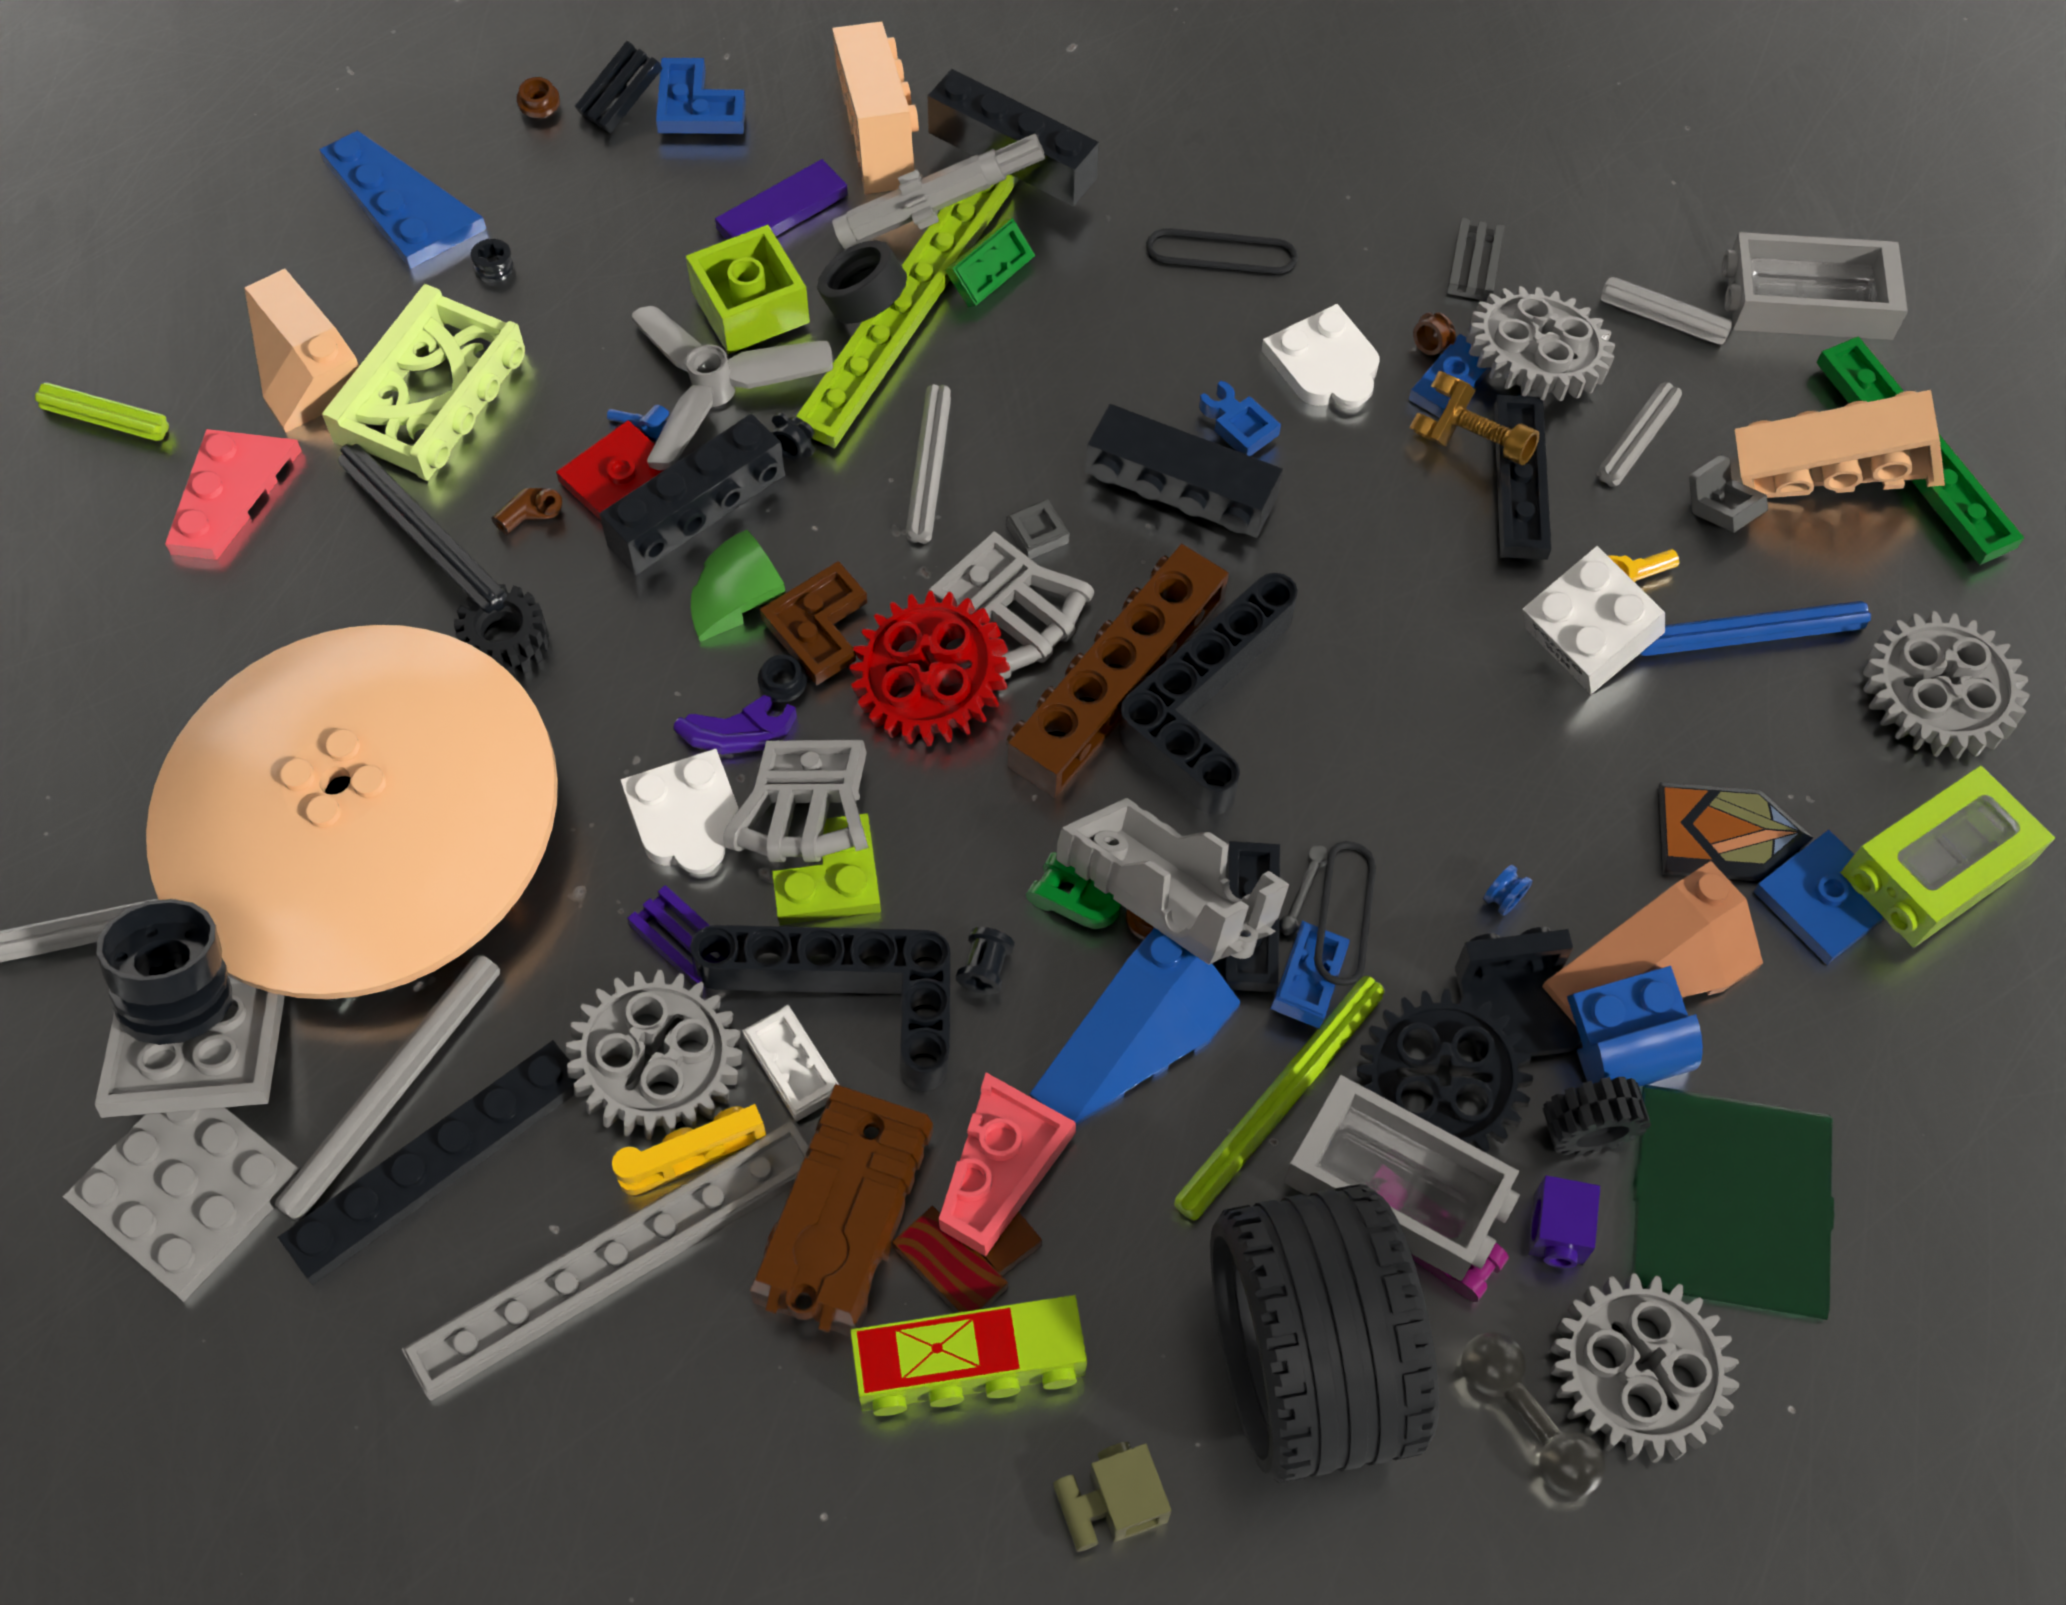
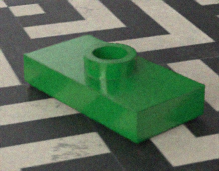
[945,218,1036,307]

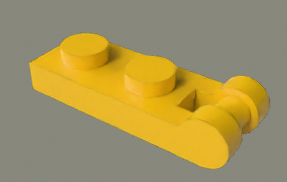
[612,1104,766,1196]

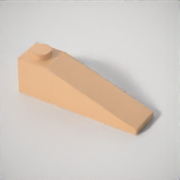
[244,269,359,433]

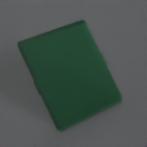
[1632,1085,1835,1320]

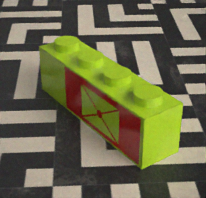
[851,1295,1087,1416]

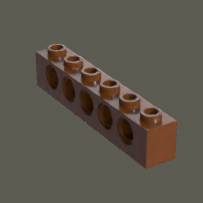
[1006,543,1229,798]

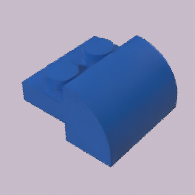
[1567,966,1703,1087]

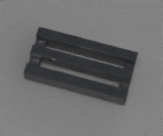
[575,41,663,134]

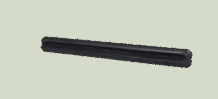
[338,444,507,613]

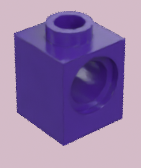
[1528,1175,1601,1268]

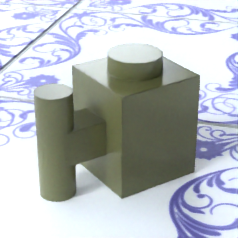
[1052,1442,1172,1552]

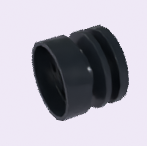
[96,899,232,1045]

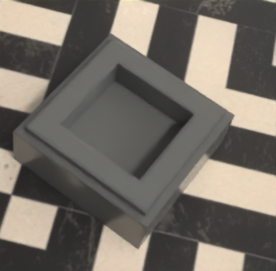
[1006,499,1070,559]

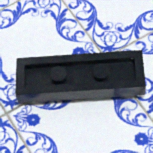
[1224,841,1280,992]

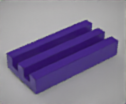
[627,885,728,986]

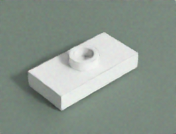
[742,1005,839,1122]

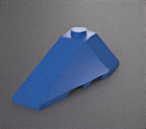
[1029,927,1240,1126]

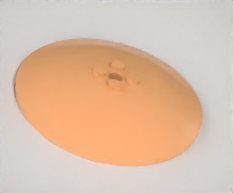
[146,625,558,999]

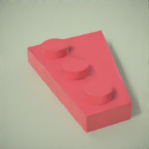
[165,429,302,560]
[939,1072,1076,1257]

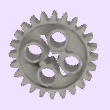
[1466,286,1615,401]
[1863,611,2030,759]
[566,970,742,1140]
[1550,1274,1739,1463]

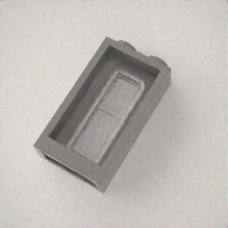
[1722,232,1908,340]
[1284,1075,1520,1281]

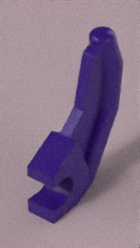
[673,695,797,755]

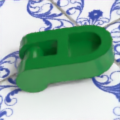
[1026,852,1122,929]

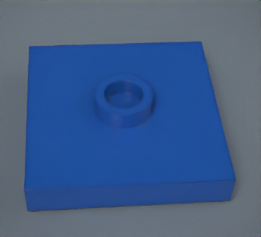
[1753,829,1885,965]

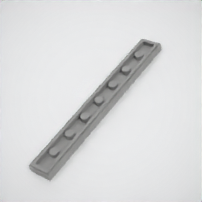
[402,1119,810,1401]

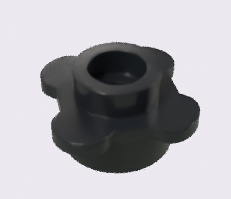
[772,412,815,460]

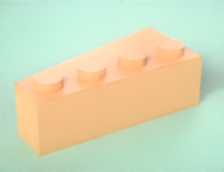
[832,21,919,194]
[1735,390,1945,498]

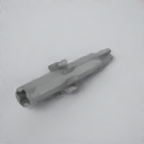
[832,134,1045,249]

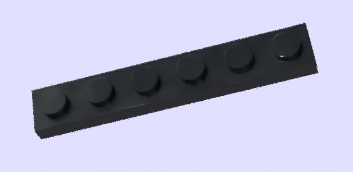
[278,1040,578,1285]

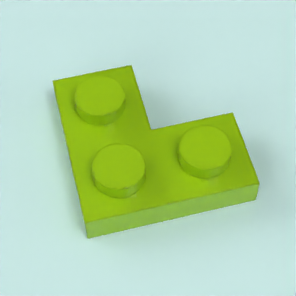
[772,813,881,925]

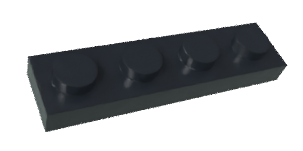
[1494,395,1552,560]

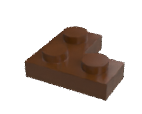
[760,561,867,685]

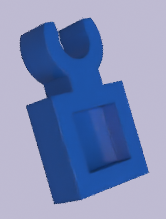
[1199,381,1281,456]

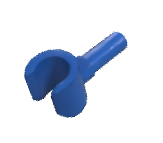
[607,404,669,441]

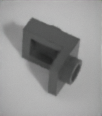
[1689,455,1768,533]

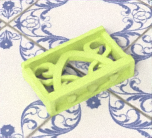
[322,284,525,481]

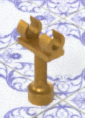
[1409,371,1539,465]

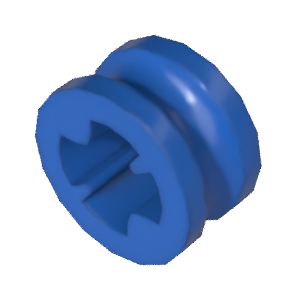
[1483,864,1533,916]

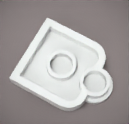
[1261,304,1379,409]
[620,749,739,874]

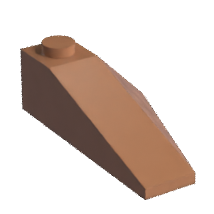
[1542,861,1763,1025]

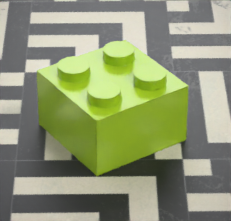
[686,225,810,354]

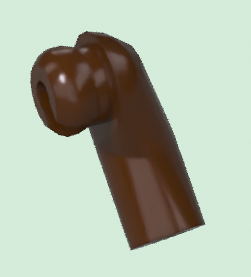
[491,488,562,535]

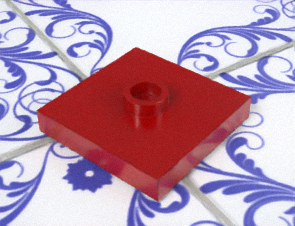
[556,420,666,521]

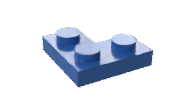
[656,58,746,134]

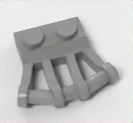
[929,531,1095,680]
[723,740,869,862]

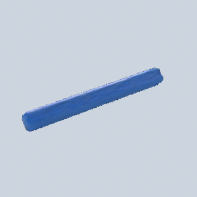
[1640,601,1871,656]

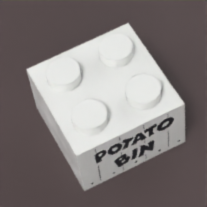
[1523,546,1665,695]

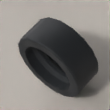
[817,240,907,324]

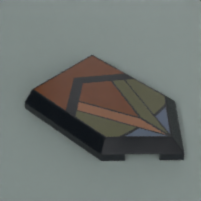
[1659,782,1813,882]

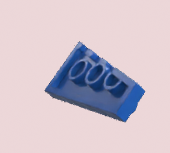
[319,130,486,269]

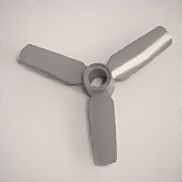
[632,306,833,470]

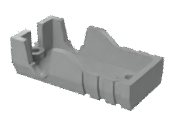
[1056,798,1289,965]

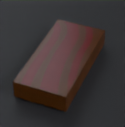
[892,1205,1008,1313]

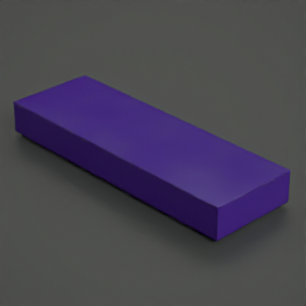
[715,159,848,240]

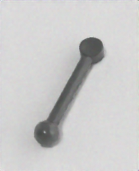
[1279,845,1329,936]

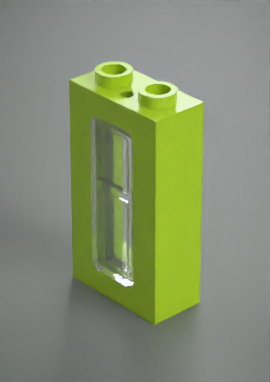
[1840,765,2055,948]

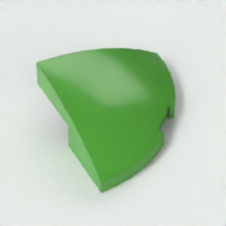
[691,529,786,642]

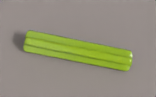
[35,382,169,441]

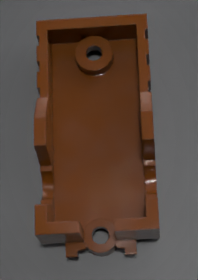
[750,1084,934,1337]

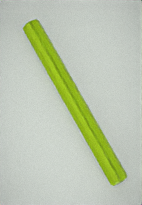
[1174,976,1385,1221]

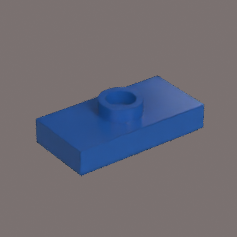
[1409,334,1492,418]
[1270,921,1350,1028]

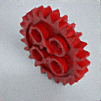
[850,591,1010,746]

